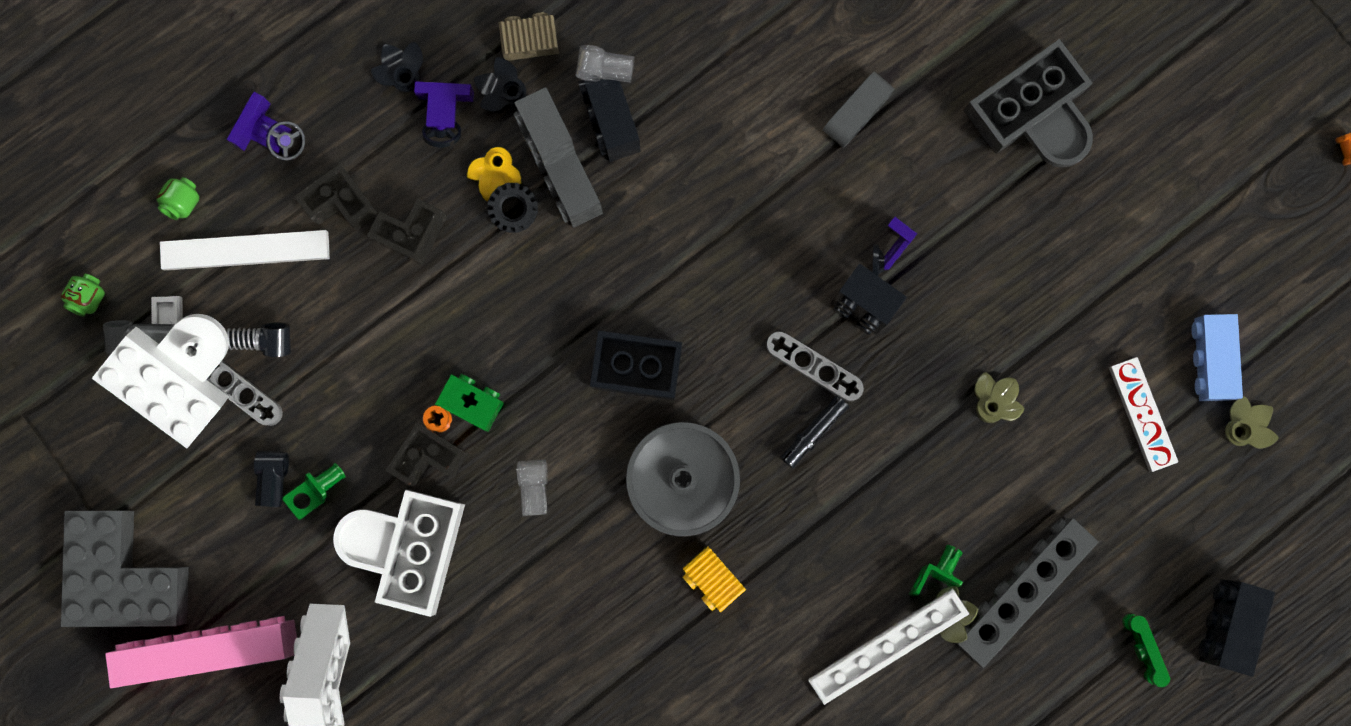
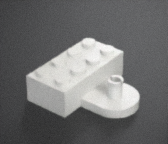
[92,314,229,448]
[333,490,465,617]

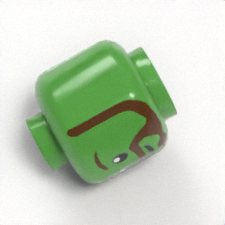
[156,177,199,220]
[61,273,105,317]

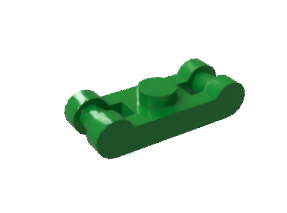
[1122,614,1170,687]

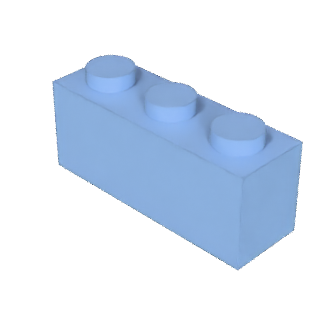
[1192,314,1243,401]

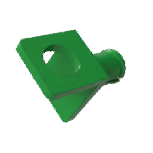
[283,463,346,520]
[909,545,963,597]

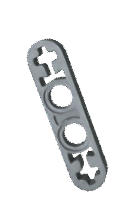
[766,332,864,401]
[206,360,283,426]

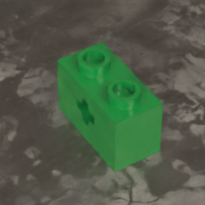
[435,374,504,432]

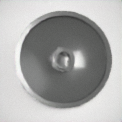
[626,422,740,536]

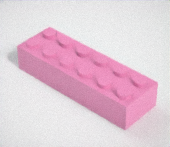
[105,616,297,688]

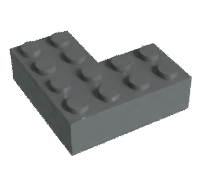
[513,87,603,228]
[61,511,189,627]

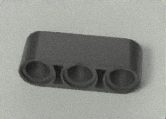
[822,71,895,148]

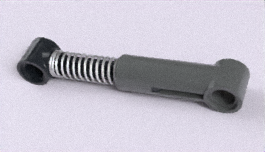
[103,320,291,357]

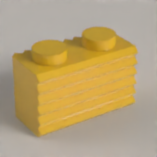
[682,546,746,612]

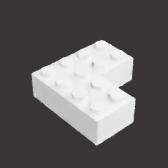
[280,604,350,726]

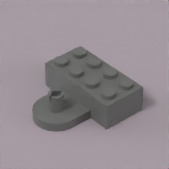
[964,39,1093,167]

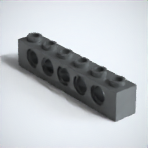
[955,518,1098,668]

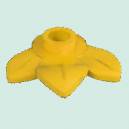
[467,147,521,201]

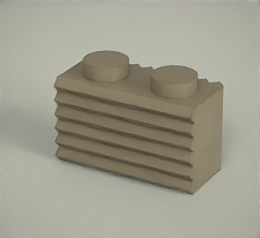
[499,12,559,61]

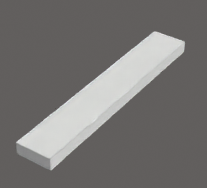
[160,230,330,271]
[808,588,969,705]

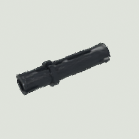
[780,395,849,469]

